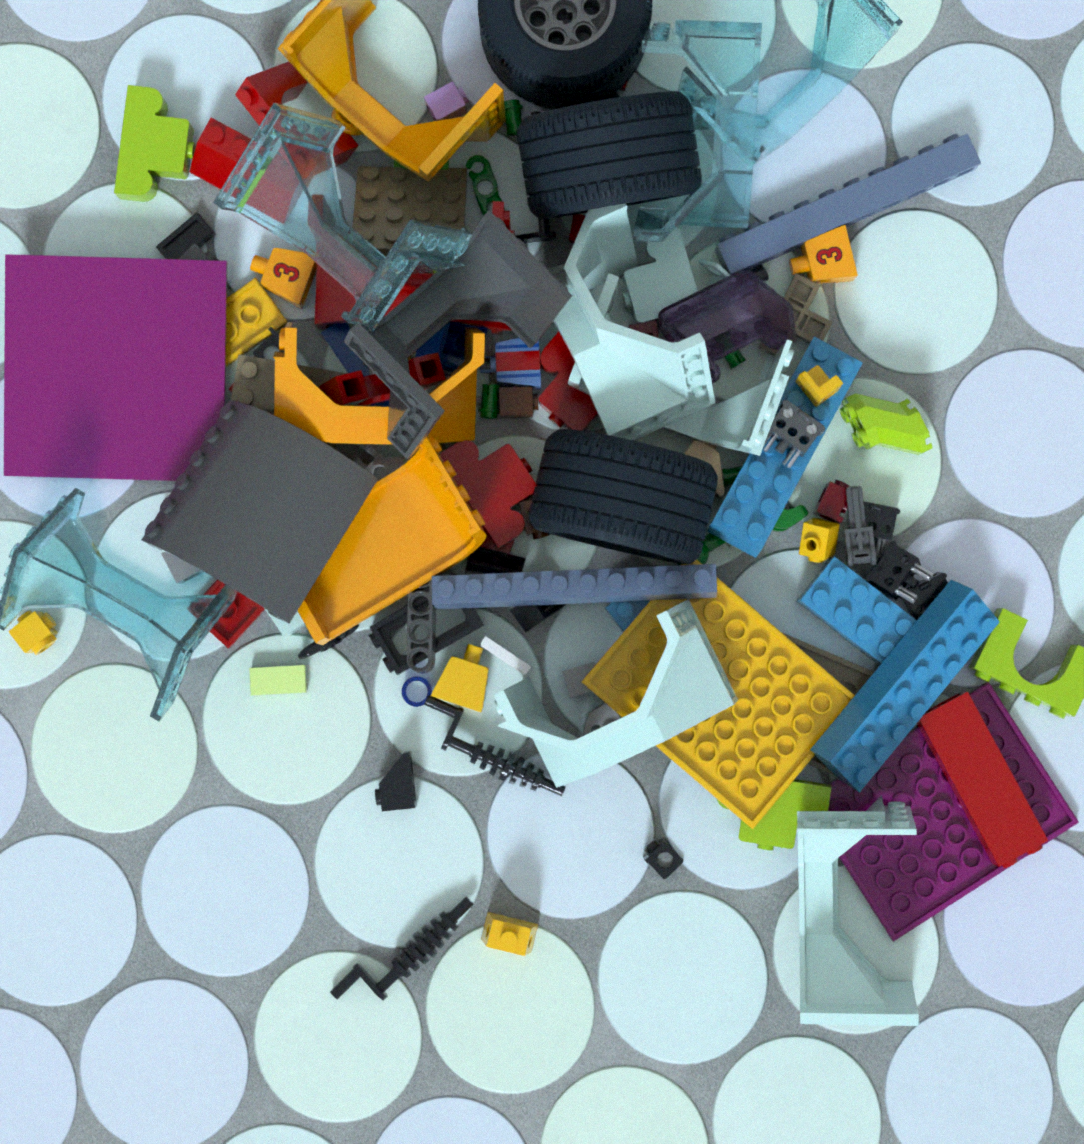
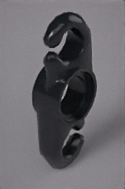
[298,624,359,659]

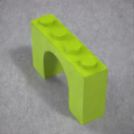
[968,608,1084,719]

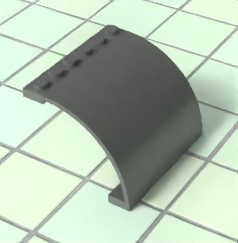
[141,400,378,624]

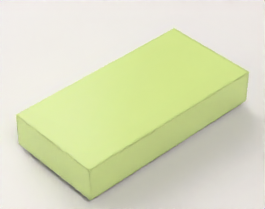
[249,665,307,696]

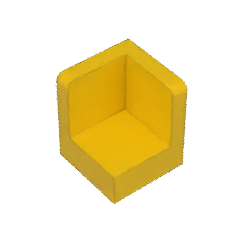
[795,365,843,407]

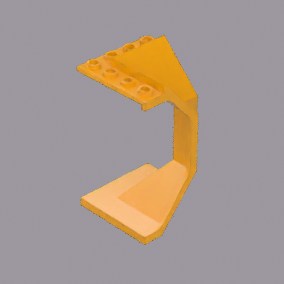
[277,0,506,182]
[273,322,485,445]

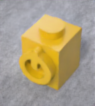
[799,517,840,563]
[8,610,58,655]

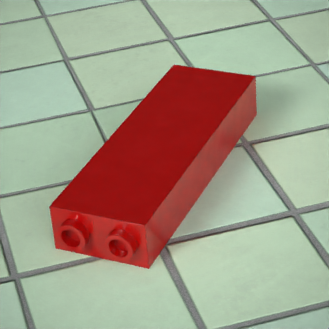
[917,691,1048,868]

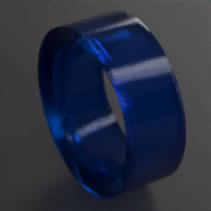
[402,676,432,707]

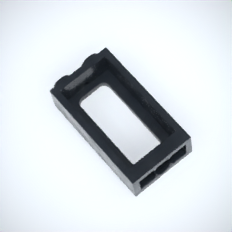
[369,598,484,675]

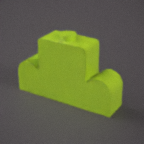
[114,85,196,202]
[717,779,831,850]

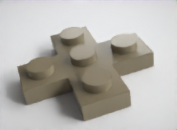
[746,273,833,356]

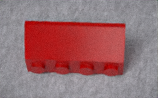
[189,117,311,224]

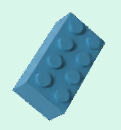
[796,556,917,666]

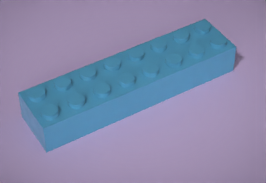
[707,337,863,558]
[810,580,999,793]

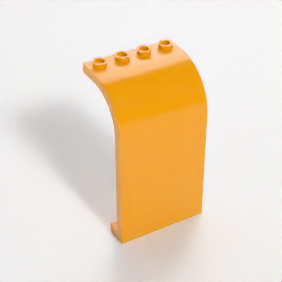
[297,435,486,645]

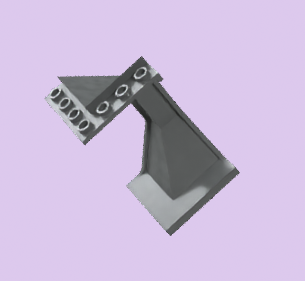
[344,211,572,460]

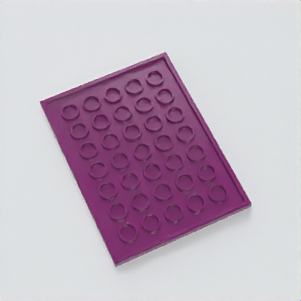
[828,682,1079,942]

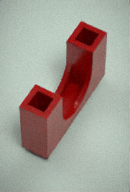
[235,62,359,181]
[318,352,446,406]

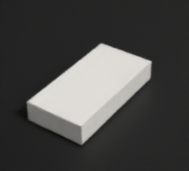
[480,636,532,675]

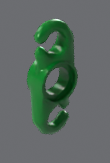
[465,155,502,216]

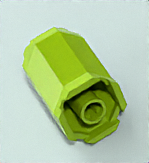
[839,393,933,455]

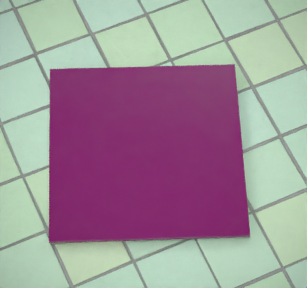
[4,254,227,481]

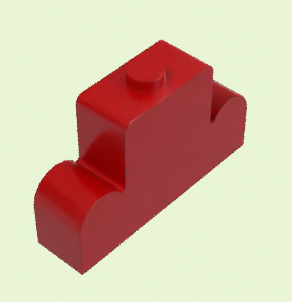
[538,331,598,431]
[439,440,536,550]

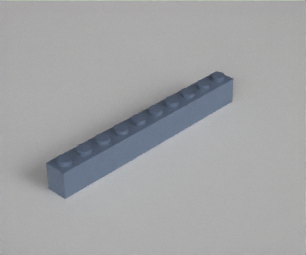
[715,133,981,277]
[432,564,717,610]

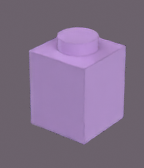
[424,81,469,121]

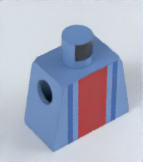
[480,338,541,390]

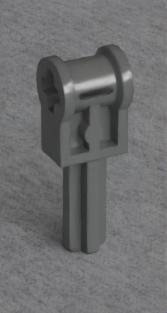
[843,486,876,568]

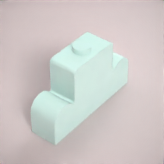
[622,227,709,342]

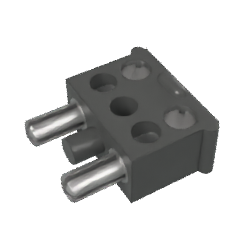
[763,400,825,468]

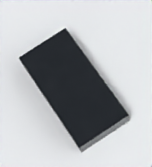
[156,212,216,259]

